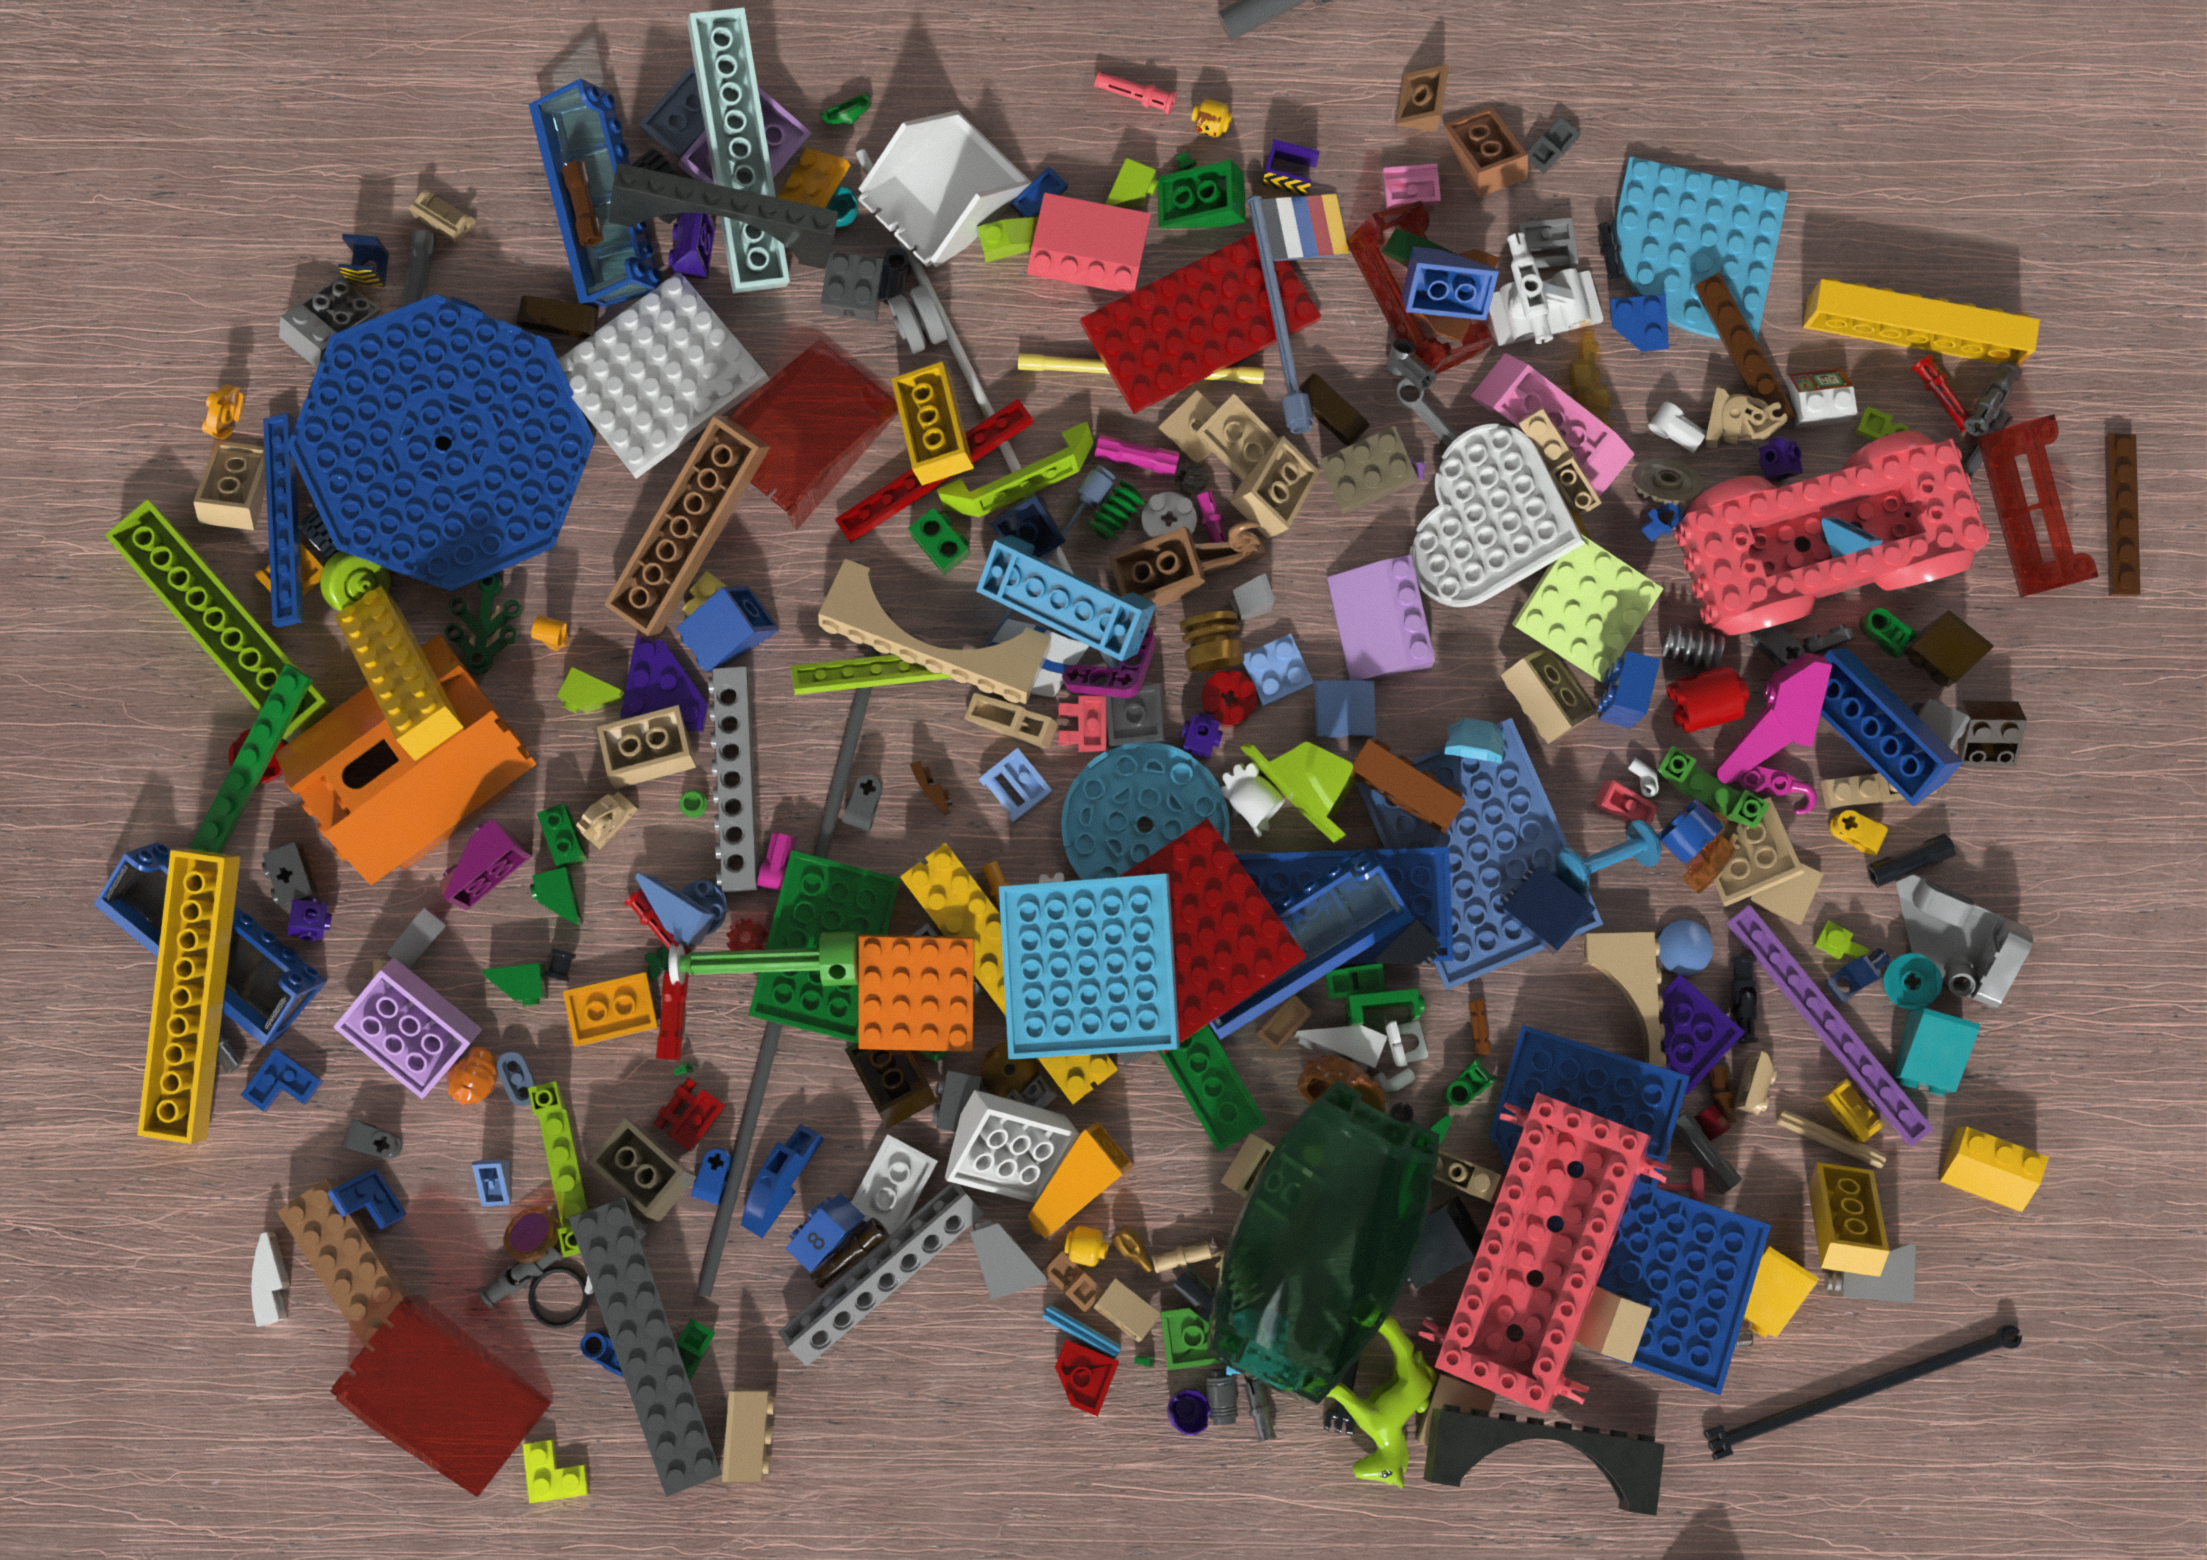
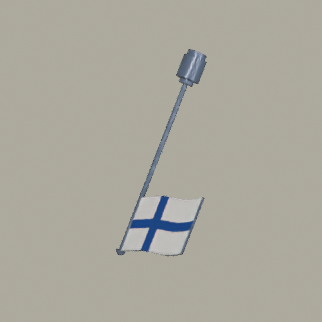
[982,465,1116,698]

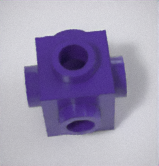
[1758,437,1803,481]
[1181,713,1223,759]
[288,898,332,941]

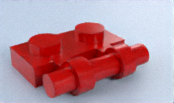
[653,1077,726,1152]

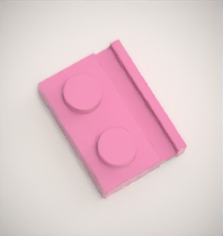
[1382,164,1441,209]

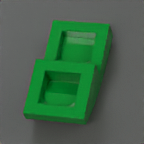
[676,1318,716,1382]

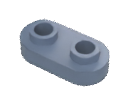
[497,1052,537,1107]

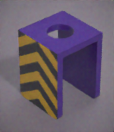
[1263,139,1319,196]

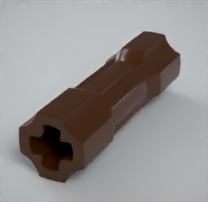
[562,161,604,247]

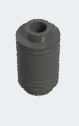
[1205,1369,1238,1425]

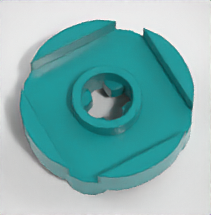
[1882,953,1942,1010]

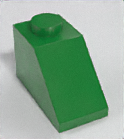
[530,867,583,926]
[483,963,548,1007]

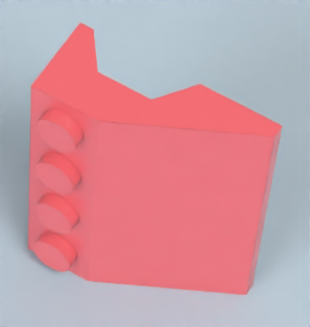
[1027,193,1151,294]

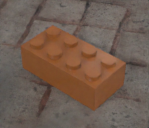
[1350,739,1465,836]

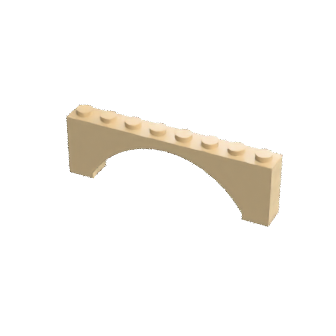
[818,559,1052,704]
[1582,932,1671,1161]

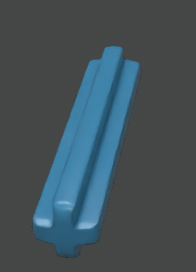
[1042,1305,1121,1358]

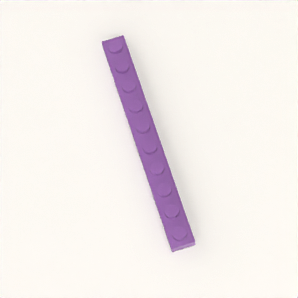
[1726,905,1933,1147]

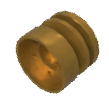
[1179,611,1245,672]

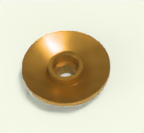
[982,1042,1038,1098]

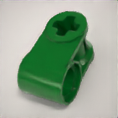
[1860,608,1917,659]
[1443,1057,1498,1108]

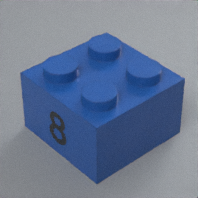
[785,1193,865,1273]

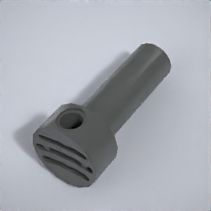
[1217,0,1330,41]

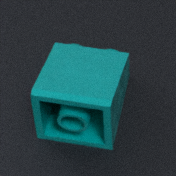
[1892,1008,1981,1097]

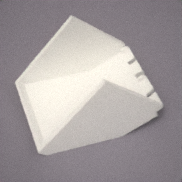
[858,110,1032,267]

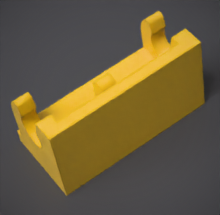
[1820,1078,1884,1143]

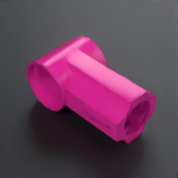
[757,833,797,891]

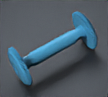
[1556,820,1661,895]

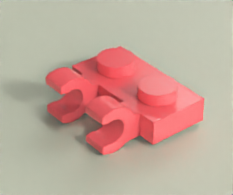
[1058,696,1106,753]

